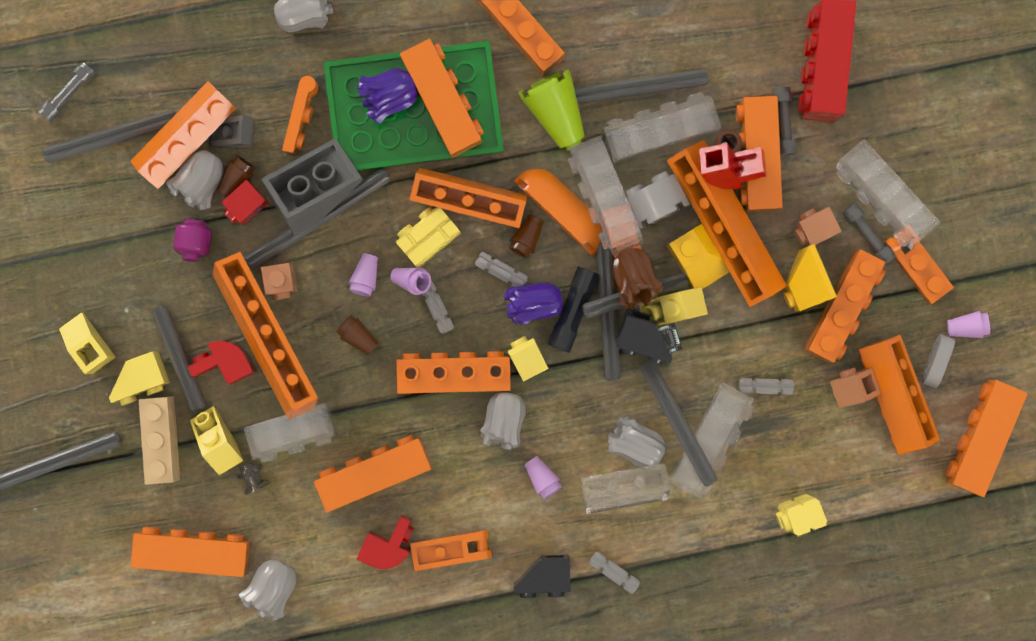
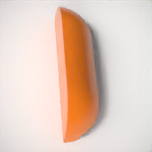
[513,168,604,257]

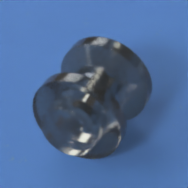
[236,461,271,496]

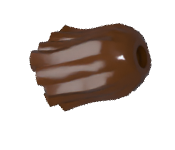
[613,248,663,309]

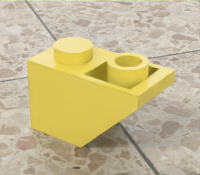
[639,287,708,326]
[59,312,116,374]
[508,336,548,382]
[109,351,170,406]
[190,406,243,475]

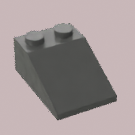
[262,138,363,236]

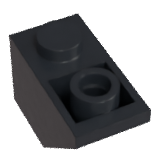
[616,308,672,363]
[514,555,571,598]

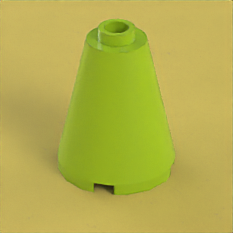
[518,69,585,151]

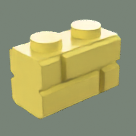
[396,206,461,267]
[775,494,827,536]

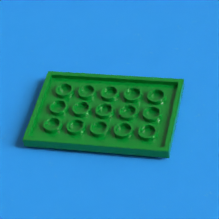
[323,41,504,171]

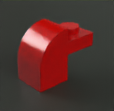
[699,143,767,189]
[187,341,257,385]
[356,514,414,569]

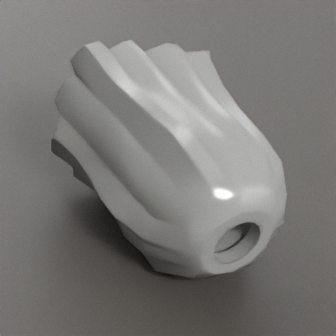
[274,0,334,32]
[166,150,224,210]
[480,391,526,450]
[608,416,666,468]
[239,559,297,621]

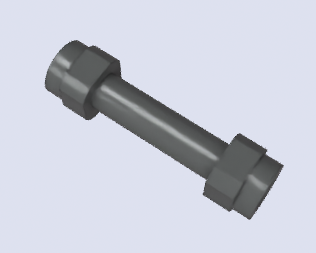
[38,61,96,122]
[773,87,796,156]
[842,203,896,265]

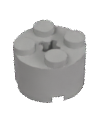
[624,171,690,230]

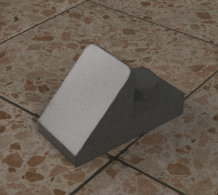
[209,115,254,149]

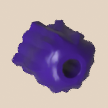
[357,68,418,124]
[504,282,563,326]

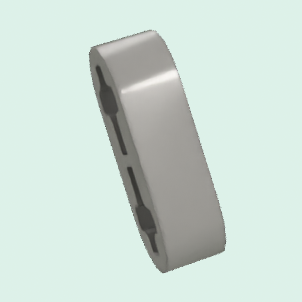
[921,334,955,388]

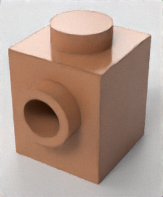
[794,207,842,247]
[261,263,298,300]
[830,367,881,408]

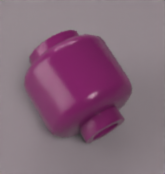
[173,219,212,262]

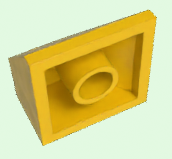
[666,224,729,289]
[783,244,837,312]

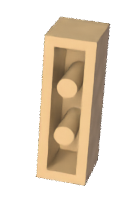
[139,397,180,485]

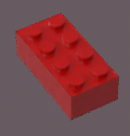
[798,0,857,123]

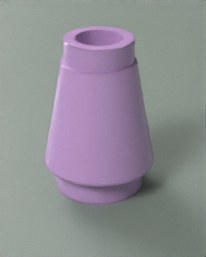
[348,253,378,297]
[391,267,431,295]
[947,311,990,338]
[524,456,562,500]

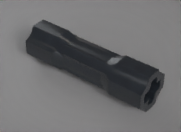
[547,266,600,353]

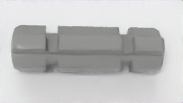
[475,251,528,287]
[422,281,454,334]
[738,378,794,395]
[589,551,640,594]

